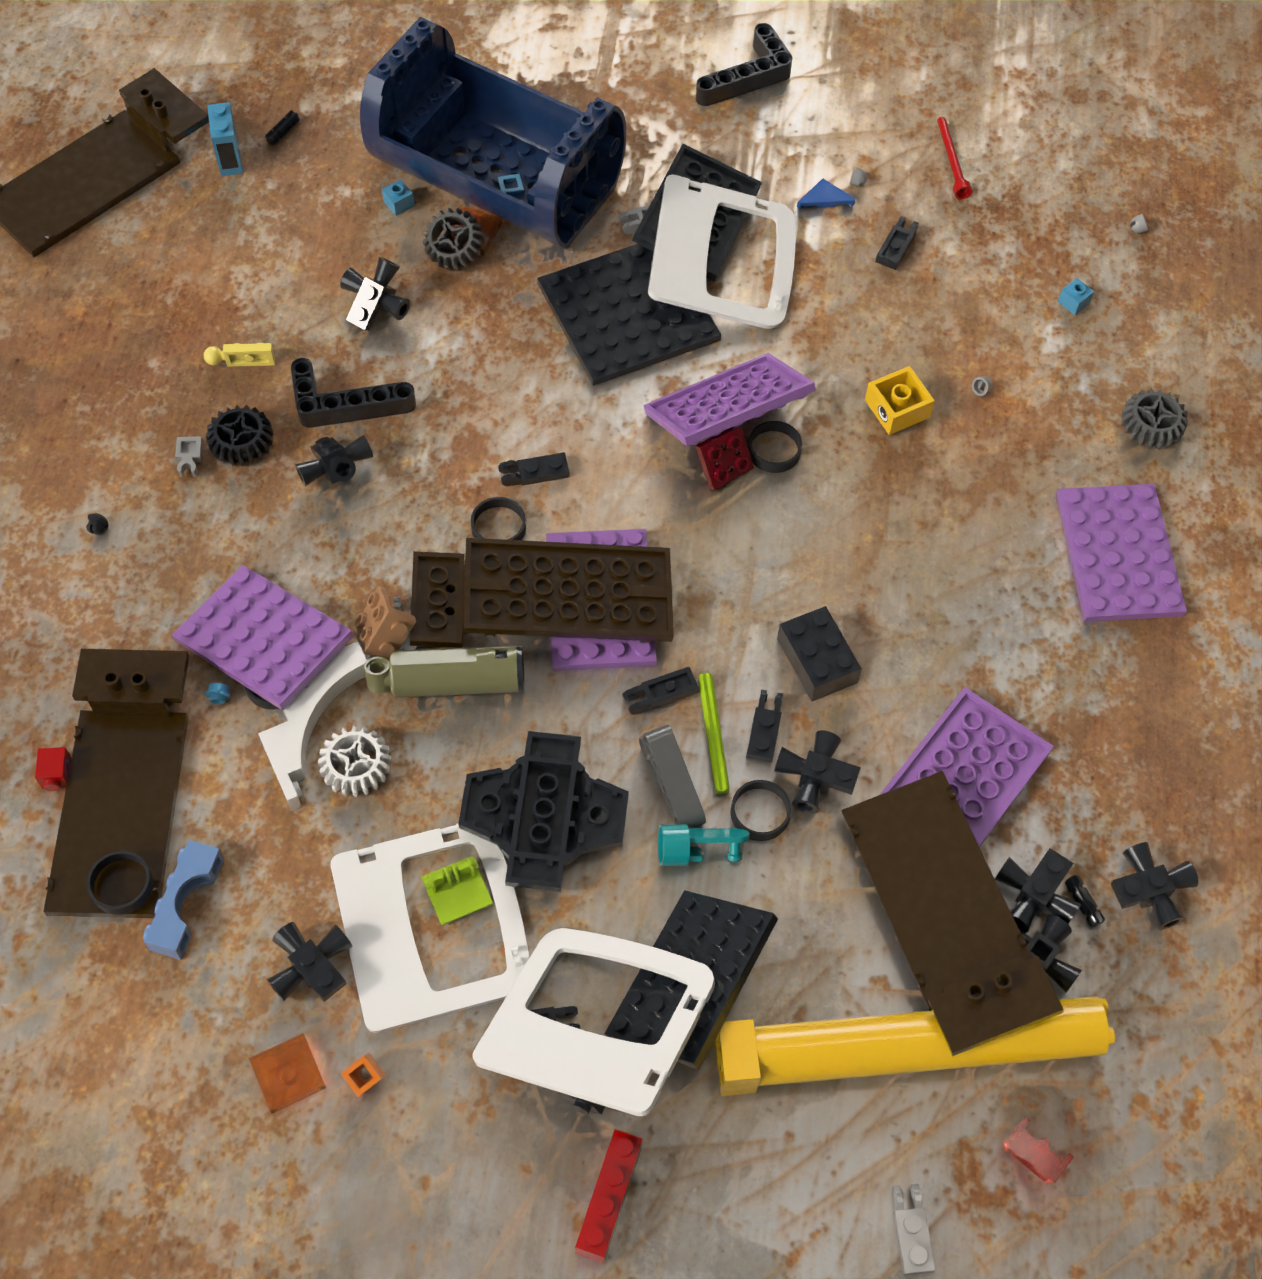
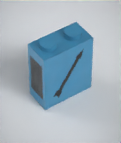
[207,102,243,176]

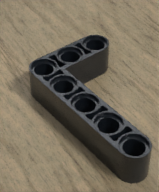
[695,23,793,106]
[291,358,416,428]

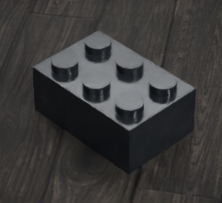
[777,606,862,702]

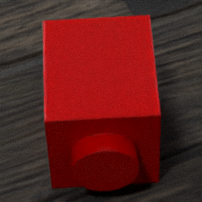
[35,747,72,791]

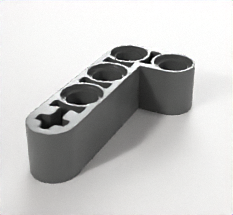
[639,725,706,828]

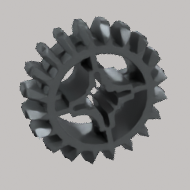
[422,208,484,270]
[1121,388,1188,450]

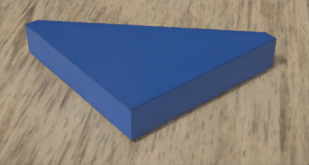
[797,178,855,209]

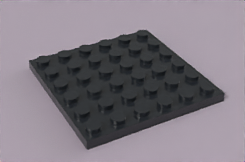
[537,244,721,386]

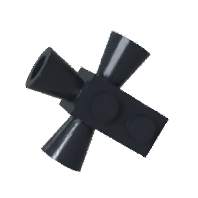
[340,257,410,331]
[295,435,373,487]
[774,730,861,814]
[1111,842,1198,930]
[995,848,1081,933]
[1003,915,1082,993]
[266,922,353,1002]

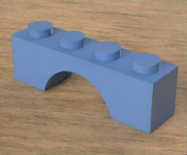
[143,840,224,960]

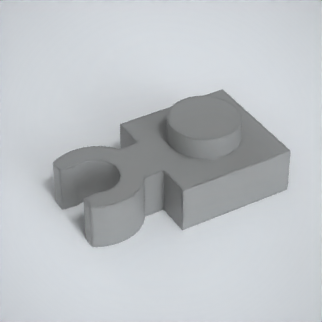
[175,436,203,477]

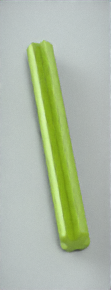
[698,673,730,795]

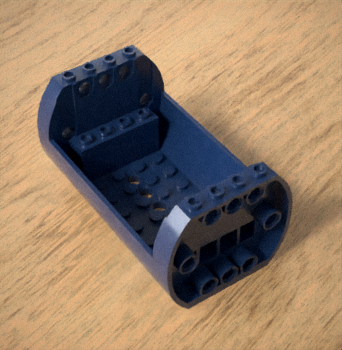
[360,17,626,249]

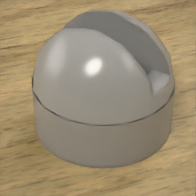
[849,167,867,187]
[1130,213,1149,234]
[972,376,993,396]

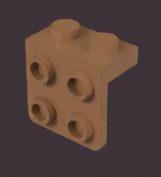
[355,586,416,661]

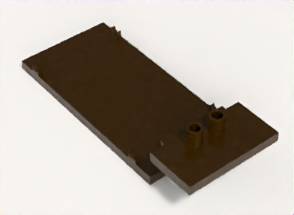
[0,68,209,258]
[410,538,674,648]
[43,649,189,918]
[841,771,1064,1056]

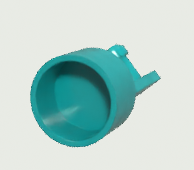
[658,824,750,866]

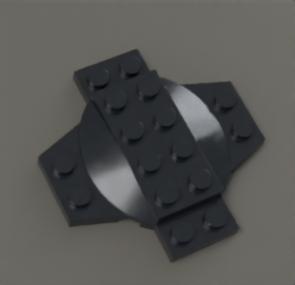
[458,731,629,892]

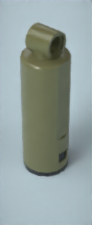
[364,645,525,698]

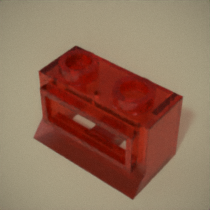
[1003,1117,1074,1184]

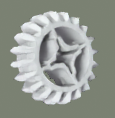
[318,725,392,797]

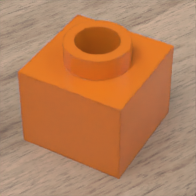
[341,1052,386,1097]

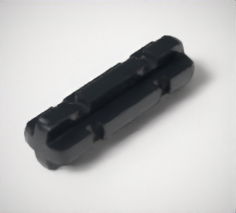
[265,110,299,145]
[1065,875,1105,927]

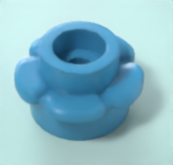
[205,683,231,704]

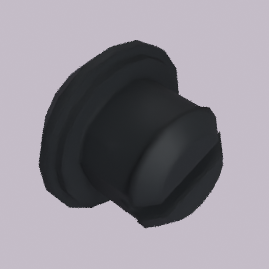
[86,513,109,535]

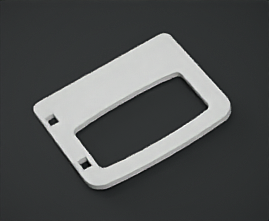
[648,175,796,329]
[331,823,529,1033]
[472,928,715,1116]

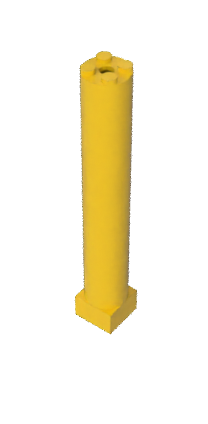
[715,996,1115,1096]

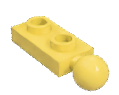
[204,343,275,367]

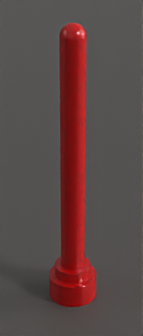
[937,117,973,200]

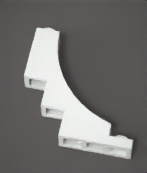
[258,642,371,811]

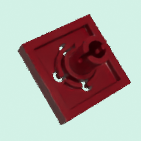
[696,426,754,490]

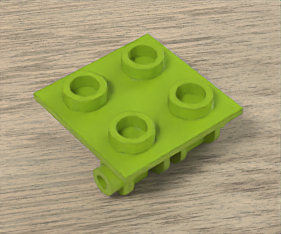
[421,856,493,926]

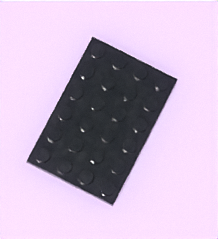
[632,143,763,281]
[604,890,778,1069]

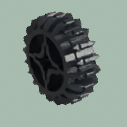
[206,404,274,466]

